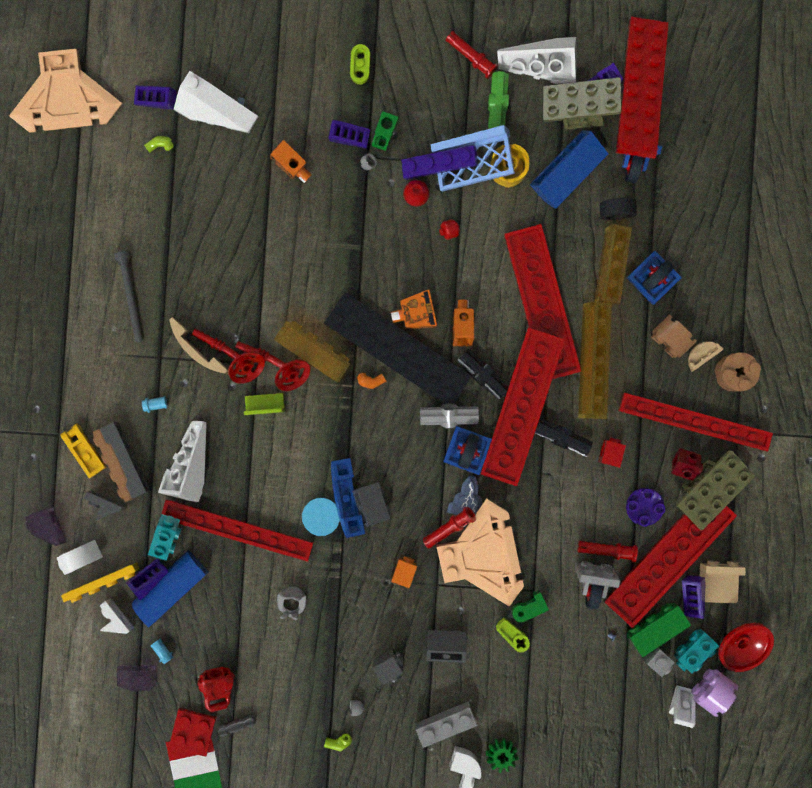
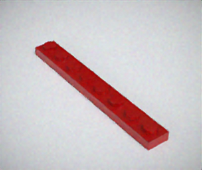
[618,393,773,452]
[162,499,314,562]

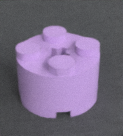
[691,668,738,717]

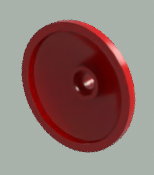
[718,623,774,672]

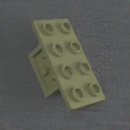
[543,78,621,130]
[676,450,755,530]

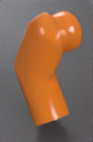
[357,373,387,389]

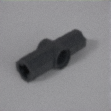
[457,349,509,400]
[535,418,593,457]

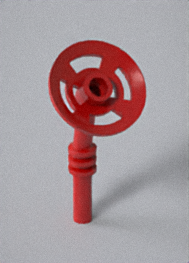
[192,328,265,384]
[235,341,310,391]

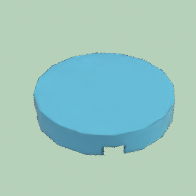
[302,497,340,536]

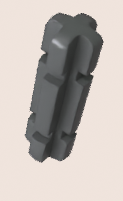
[218,715,256,737]

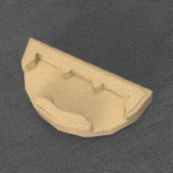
[688,342,724,372]

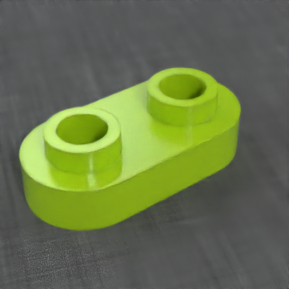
[350,44,370,84]

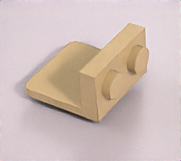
[699,560,745,603]

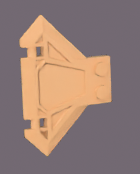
[9,49,122,133]
[437,498,524,607]

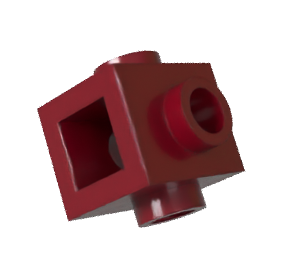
[671,448,703,481]

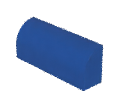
[530,130,608,209]
[132,550,209,628]

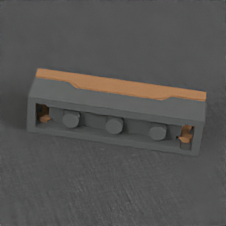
[93,422,151,502]

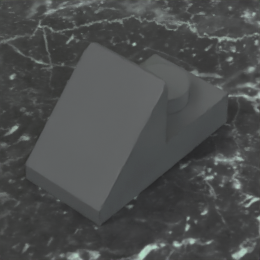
[84,490,127,520]

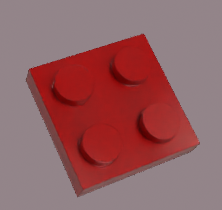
[169,708,217,757]

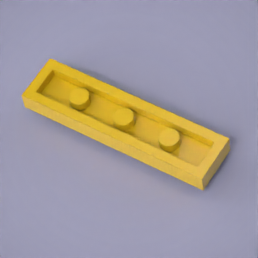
[61,562,140,603]

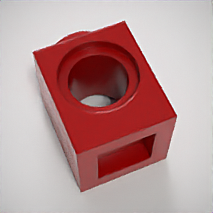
[598,437,626,468]

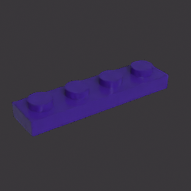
[401,145,478,180]

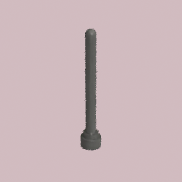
[114,251,143,343]

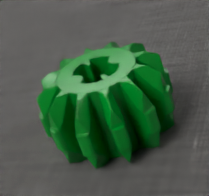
[486,738,519,773]

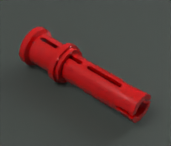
[446,31,498,79]
[423,506,476,549]
[577,540,638,562]

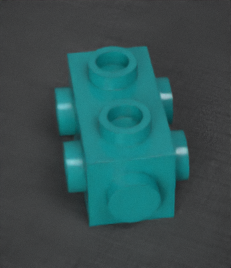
[148,514,181,561]
[674,629,719,673]

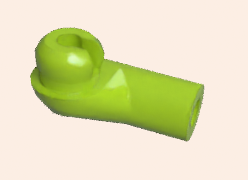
[144,136,174,153]
[324,734,352,751]

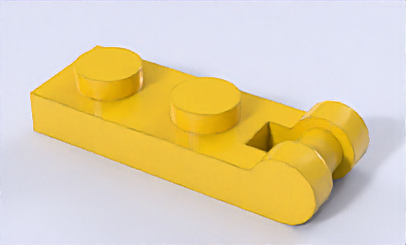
[60,423,107,478]

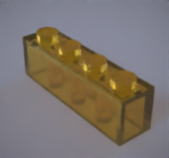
[594,224,632,306]
[274,321,351,383]

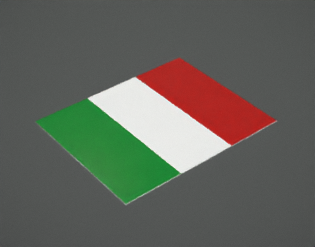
[166,738,222,788]

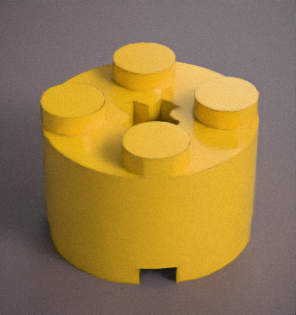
[489,144,529,188]

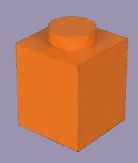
[391,556,417,588]

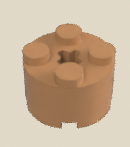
[651,315,697,358]
[715,352,761,392]

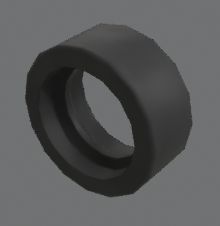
[599,198,637,220]

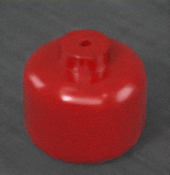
[439,219,460,240]

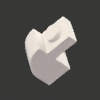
[57,540,103,575]
[450,746,481,788]

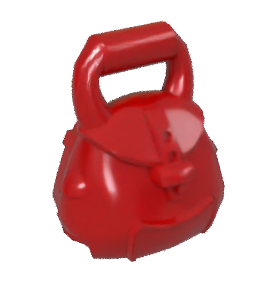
[197,667,235,712]

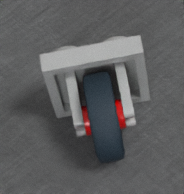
[575,561,620,609]

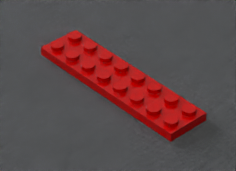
[616,17,669,159]
[504,224,581,379]
[481,328,565,486]
[603,506,737,628]

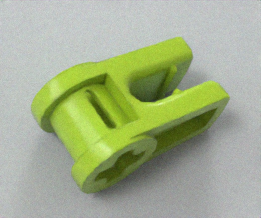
[496,618,530,652]

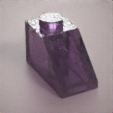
[25,507,66,546]
[117,666,156,691]

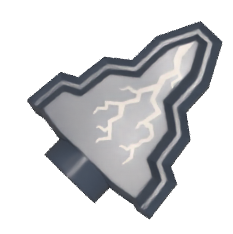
[447,476,482,515]

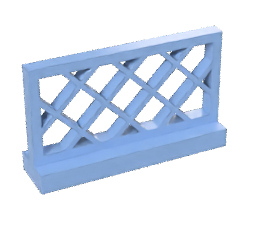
[431,125,515,191]

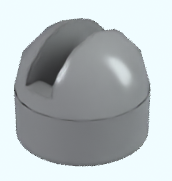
[360,153,377,170]
[350,700,364,716]

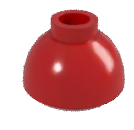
[403,180,430,207]

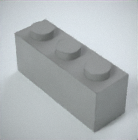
[415,701,477,748]

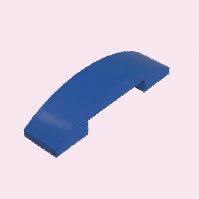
[331,458,365,538]

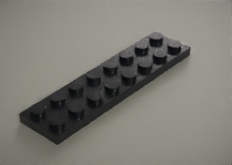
[324,292,472,404]

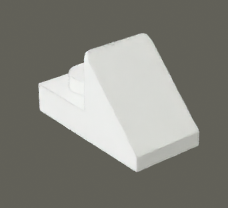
[100,598,134,634]
[669,685,695,728]

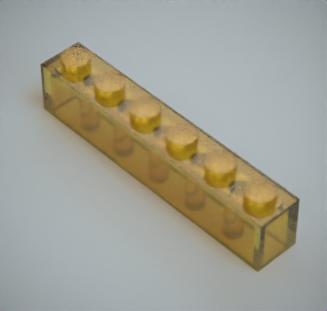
[578,302,612,419]

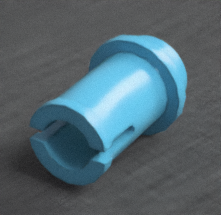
[142,396,168,413]
[150,638,174,664]

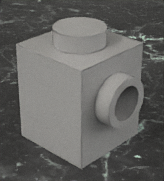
[642,648,675,677]

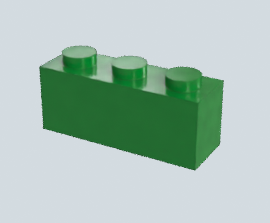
[626,603,691,657]

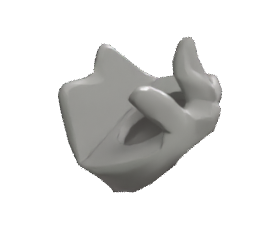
[277,586,307,620]

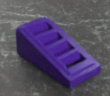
[134,85,177,109]
[329,120,370,149]
[126,558,169,600]
[682,575,706,619]

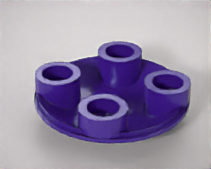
[626,488,665,527]

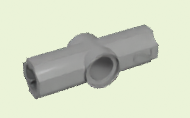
[420,403,479,428]

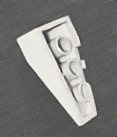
[497,37,577,84]
[174,71,258,133]
[158,421,206,502]

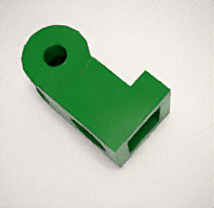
[372,111,399,151]
[511,590,549,622]

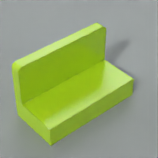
[244,393,285,415]

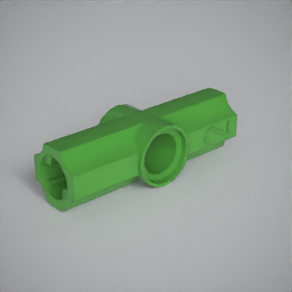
[488,71,509,129]

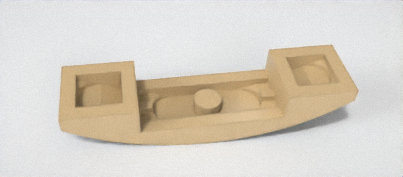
[170,317,228,374]

